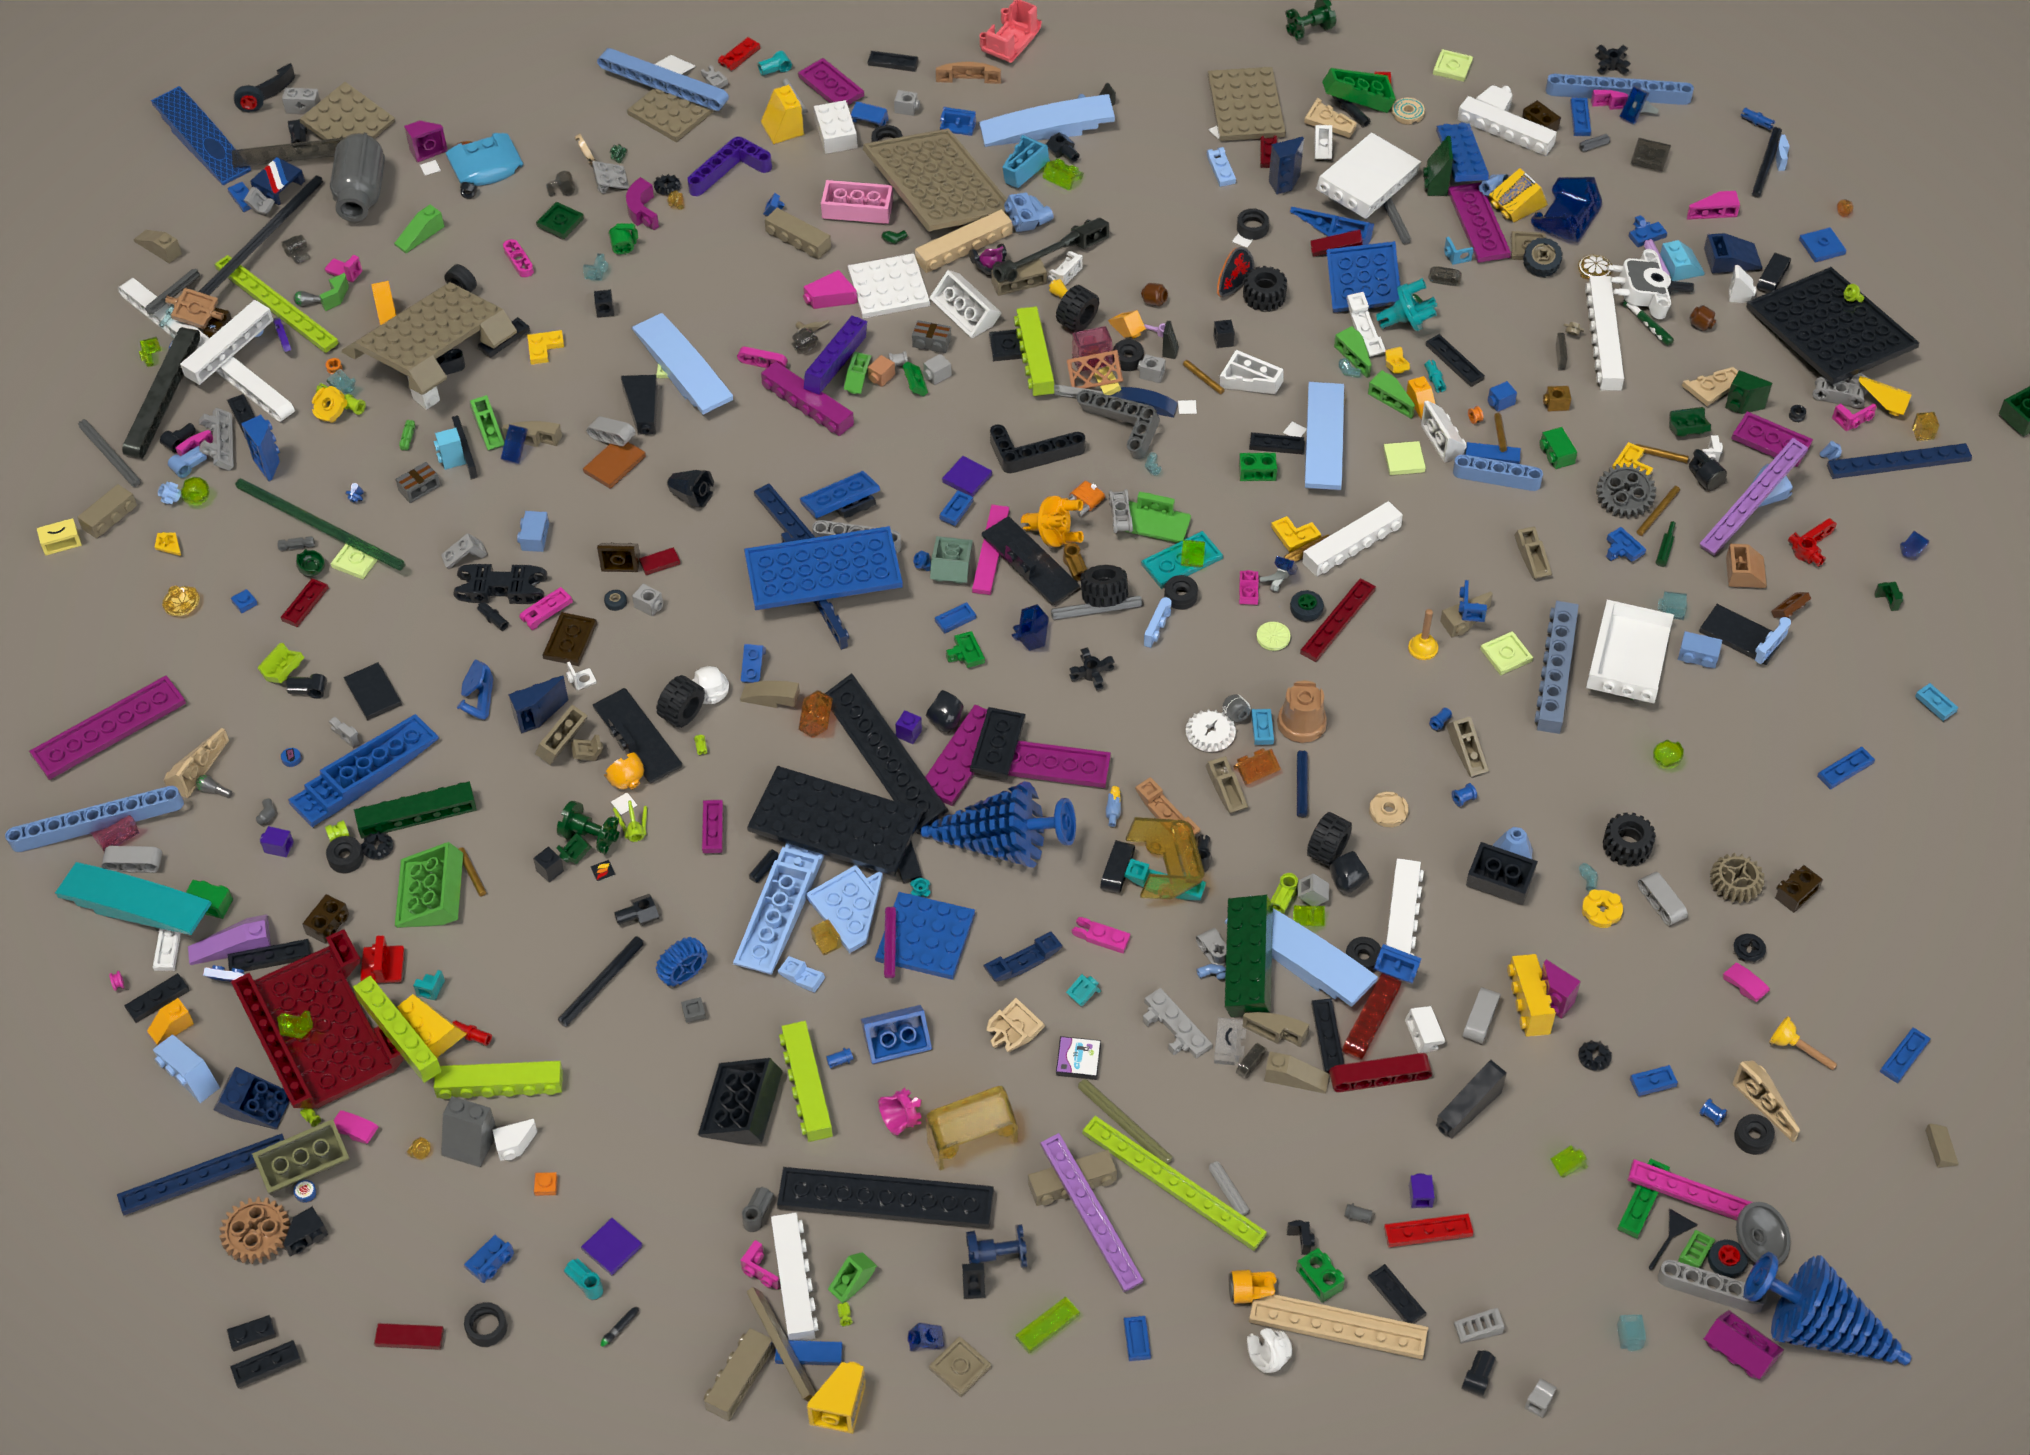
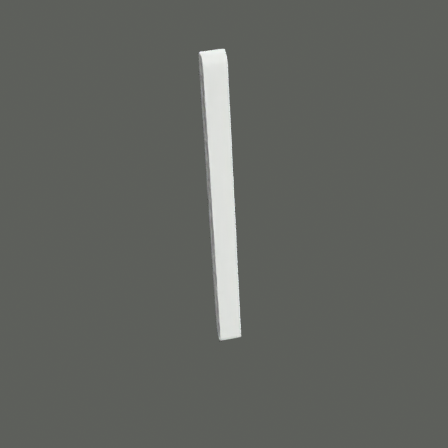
[118,278,295,422]

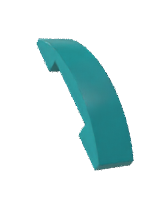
[1125,859,1206,900]

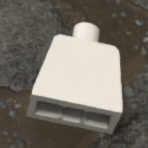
[1476,85,1513,112]

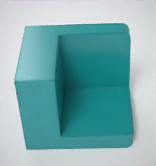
[413,970,445,1001]

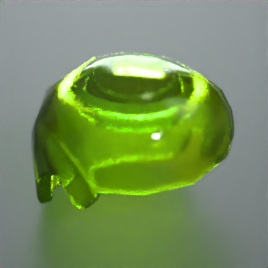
[181,477,209,506]
[1653,740,1684,769]

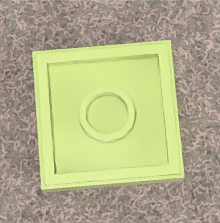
[1433,49,1473,82]
[1383,441,1426,475]
[331,538,383,579]
[1480,631,1533,675]

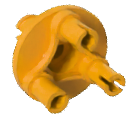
[1021,496,1084,547]

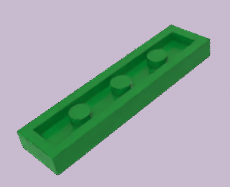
[1617,1158,1670,1238]

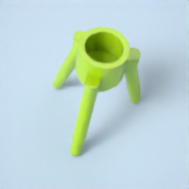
[613,800,647,842]

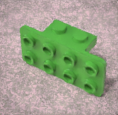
[1125,491,1191,543]

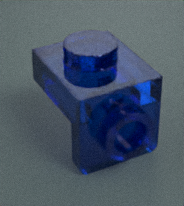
[1900,531,1930,560]
[907,1323,944,1352]

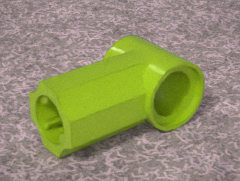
[1271,873,1298,913]

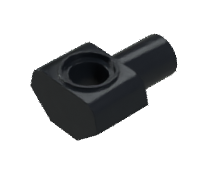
[1045,133,1080,163]
[614,894,659,926]

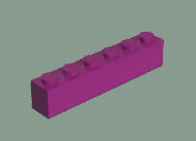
[761,361,854,436]

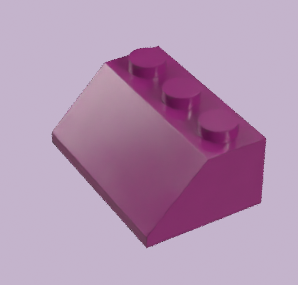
[1704,1310,1784,1380]

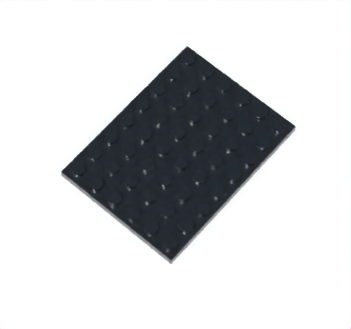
[1746,267,1920,385]

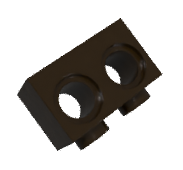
[1522,100,1561,131]
[1775,865,1823,913]
[302,894,349,944]

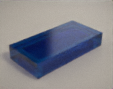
[501,424,528,464]

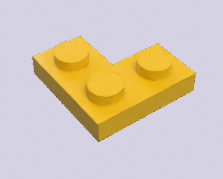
[527,330,564,365]
[1612,442,1653,476]
[1271,516,1322,552]

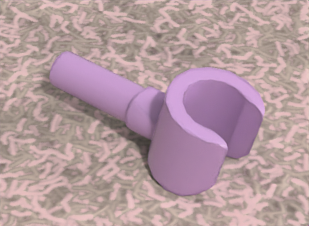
[1144,324,1165,337]

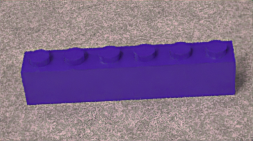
[804,316,867,395]

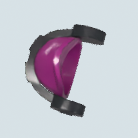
[969,243,1007,275]

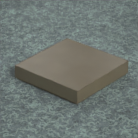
[1511,231,1546,260]
[929,1336,991,1397]

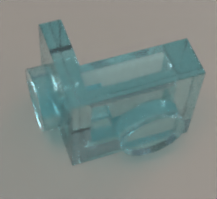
[583,253,608,281]
[326,369,356,394]

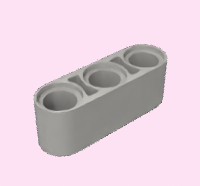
[586,417,636,446]
[101,846,162,873]
[1638,872,1688,926]
[1463,987,1501,1044]

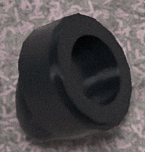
[460,182,477,199]

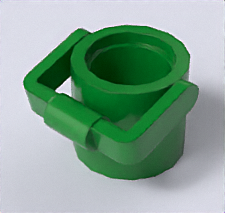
[609,223,639,255]

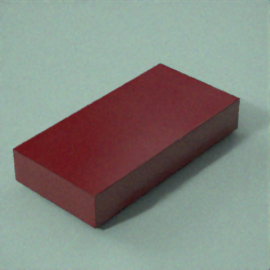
[639,547,680,575]

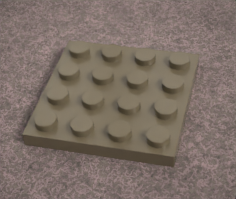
[300,82,395,149]
[627,88,715,142]

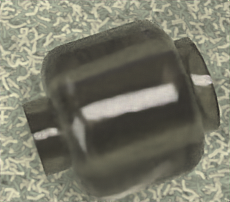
[791,327,818,354]

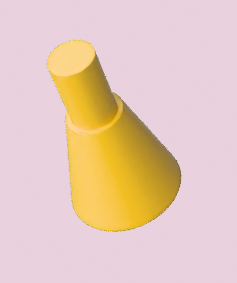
[1049,279,1068,298]

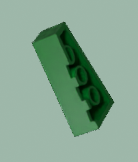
[1322,68,1396,113]

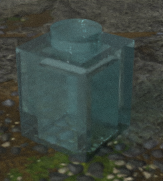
[1658,592,1687,620]
[1617,1315,1646,1351]

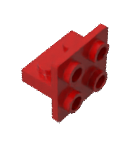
[360,935,404,983]

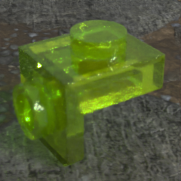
[139,337,161,367]
[277,1011,313,1039]
[1551,1145,1588,1178]

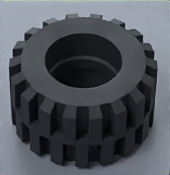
[1243,266,1287,311]
[1056,285,1099,333]
[1081,565,1128,607]
[656,675,705,728]
[1307,812,1352,866]
[1602,812,1656,867]

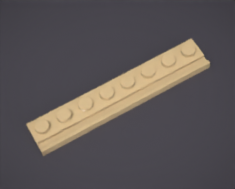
[1249,1294,1428,1359]

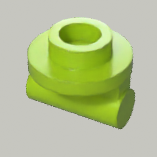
[1844,284,1864,302]

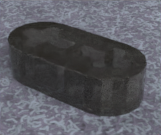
[1428,266,1462,286]
[1236,1043,1267,1079]

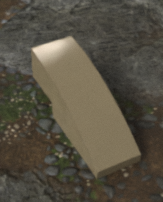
[502,421,562,447]
[1514,526,1552,579]
[740,681,800,708]
[1206,756,1248,814]
[1242,1012,1309,1047]

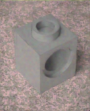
[894,90,920,116]
[1138,354,1166,383]
[632,584,663,616]

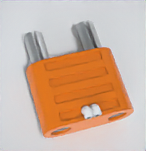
[1067,481,1105,516]

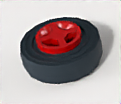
[234,85,264,112]
[1708,1239,1748,1278]

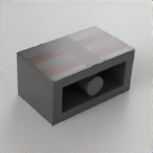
[912,320,951,353]
[395,462,440,503]

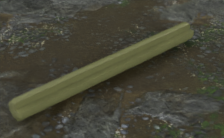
[1078,1079,1173,1164]

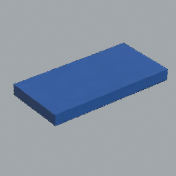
[800,471,880,519]

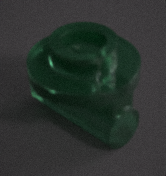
[609,144,628,163]

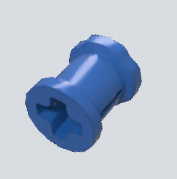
[1451,783,1477,807]
[1699,1098,1728,1126]

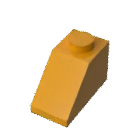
[1108,310,1146,339]
[1406,376,1435,419]
[147,998,194,1046]

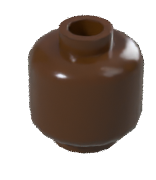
[1141,283,1168,306]
[1689,305,1716,331]

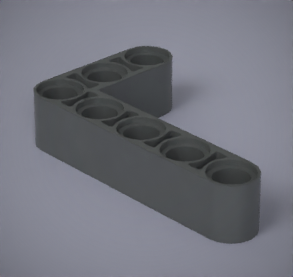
[1076,390,1160,459]

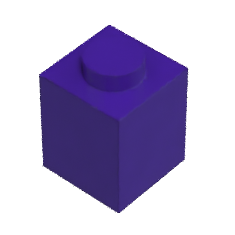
[895,710,922,744]
[260,826,294,858]
[1409,1173,1435,1208]

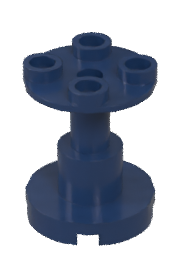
[966,1224,1027,1268]

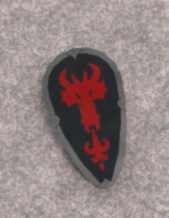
[1217,247,1254,297]

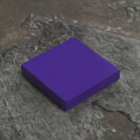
[942,456,992,497]
[581,1218,643,1276]

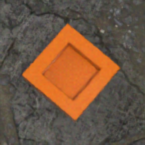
[534,1172,558,1196]

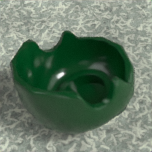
[296,549,325,577]

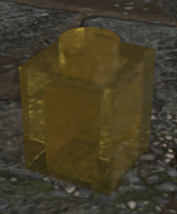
[1912,412,1939,441]

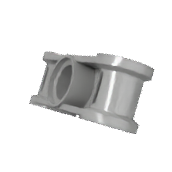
[1812,377,1867,408]
[1109,489,1133,533]

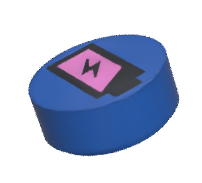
[281,748,301,767]

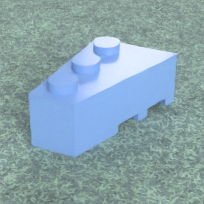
[153,1034,220,1103]

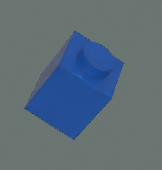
[1487,381,1517,412]

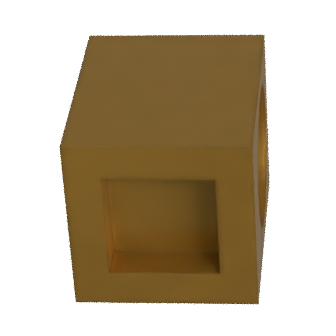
[1543,386,1571,412]

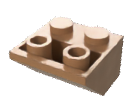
[1726,544,1767,588]

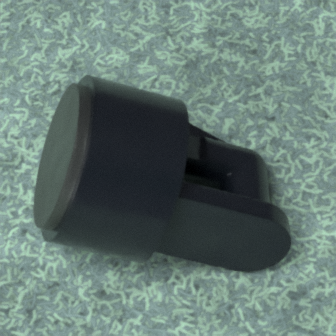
[1689,449,1727,490]

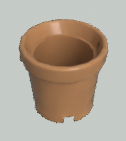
[1277,680,1327,743]

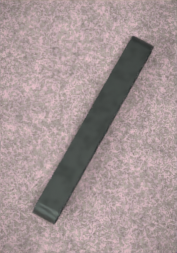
[122,327,200,458]

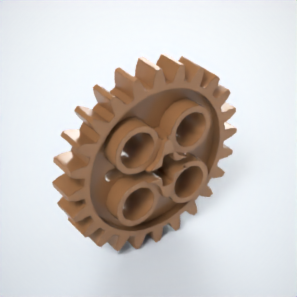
[219,1197,291,1264]

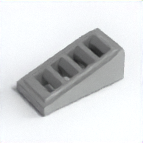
[1454,1308,1504,1343]

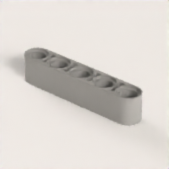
[812,520,901,554]
[1658,1260,1767,1314]

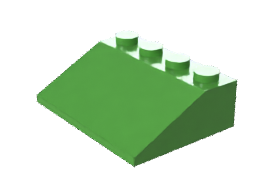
[395,842,463,928]

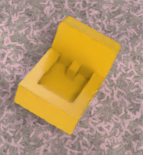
[1385,347,1410,374]

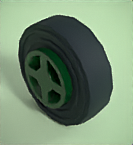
[1290,590,1324,621]

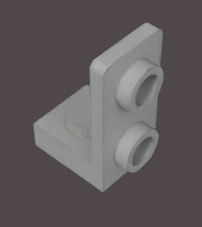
[441,533,487,569]

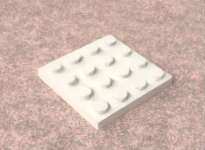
[848,253,930,318]

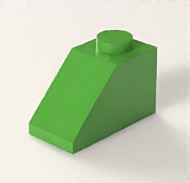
[828,1252,877,1303]

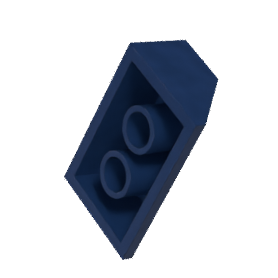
[1269,136,1304,195]

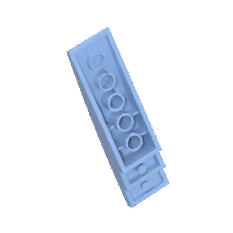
[980,94,1115,147]
[632,313,733,414]
[1305,382,1344,490]
[733,843,825,975]
[1225,908,1378,1007]

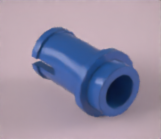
[1429,707,1452,730]
[826,1048,854,1069]

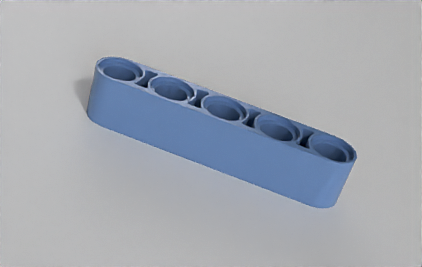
[1453,455,1543,491]

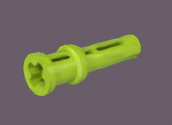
[316,383,366,415]

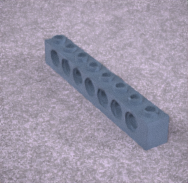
[1534,601,1579,734]

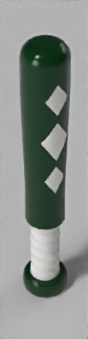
[1622,300,1674,346]

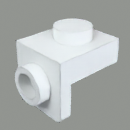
[1700,435,1723,464]

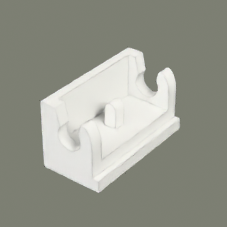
[1048,251,1083,285]
[1405,1006,1445,1053]

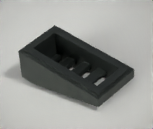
[1162,321,1179,359]

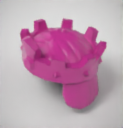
[878,1087,922,1136]

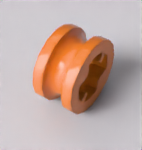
[325,358,343,375]
[1468,406,1484,424]

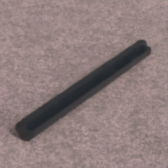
[1752,127,1782,198]
[558,936,644,1027]

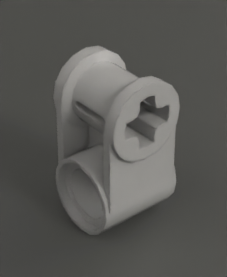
[1196,928,1226,966]

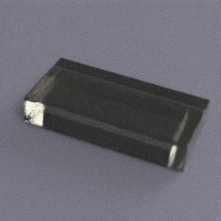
[1555,333,1568,371]

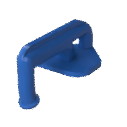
[457,659,493,720]

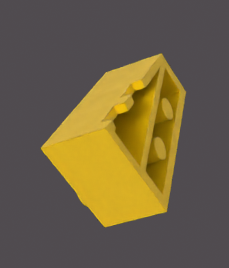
[397,994,467,1058]

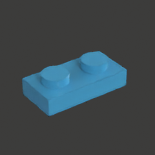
[1915,683,1958,721]
[1251,709,1274,745]

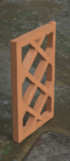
[1067,350,1123,389]

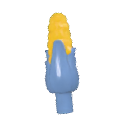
[1106,786,1121,827]

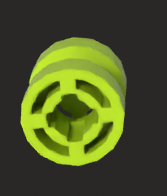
[325,820,349,842]

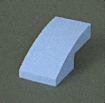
[1776,135,1790,171]
[778,956,825,993]

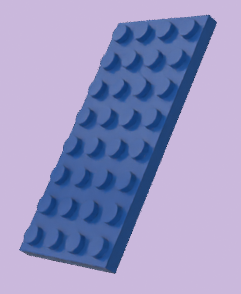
[744,526,903,610]

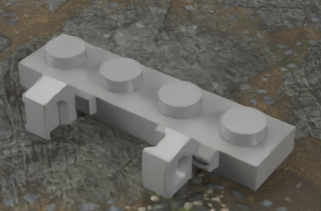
[199,408,233,471]
[1143,988,1212,1059]

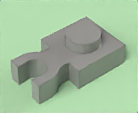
[701,65,728,88]
[329,717,359,748]

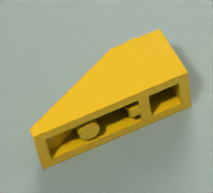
[1858,376,1912,416]

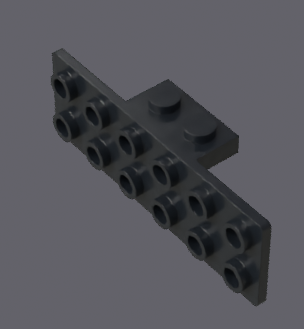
[981,516,1080,605]
[593,688,683,784]

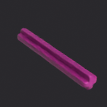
[884,907,896,979]

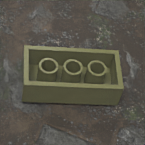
[252,1119,350,1195]

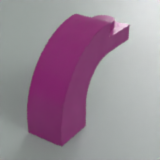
[626,177,659,230]

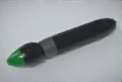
[600,1307,639,1347]

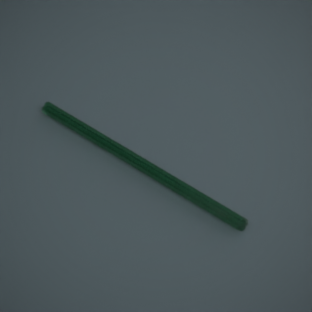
[235,478,406,571]

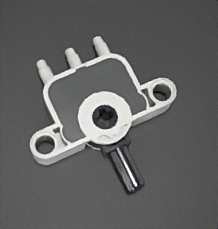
[1607,249,1694,319]

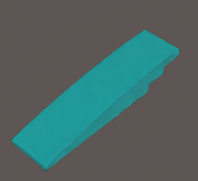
[55,862,212,935]

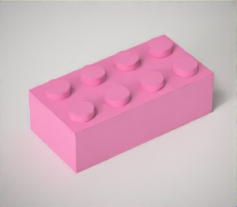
[821,180,893,224]

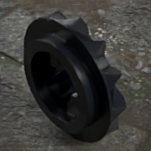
[654,173,680,195]
[361,831,394,859]
[1733,933,1766,963]
[1578,1040,1612,1071]

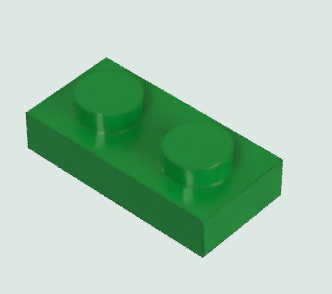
[903,361,928,397]

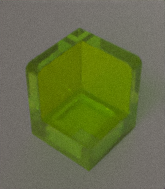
[1181,540,1205,567]
[1293,905,1325,926]

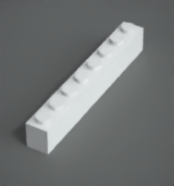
[1585,276,1624,391]

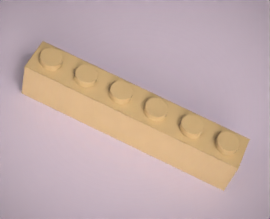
[915,209,1012,273]

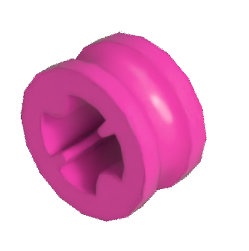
[109,971,125,991]

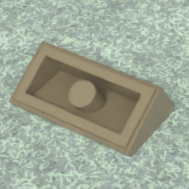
[1925,1124,1959,1168]

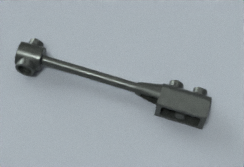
[992,218,1109,282]

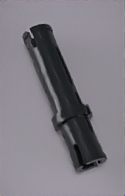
[1332,96,1371,127]

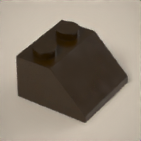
[597,542,640,572]

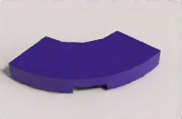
[273,317,291,352]

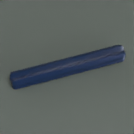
[1297,750,1308,817]

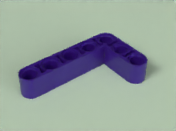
[687,136,772,196]

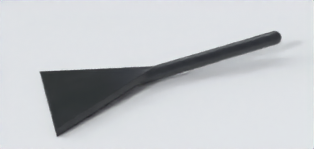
[1648,1208,1698,1270]

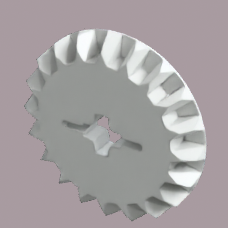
[1186,709,1236,752]

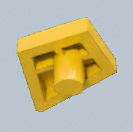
[155,532,181,556]

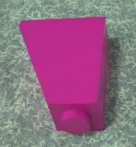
[803,270,858,309]

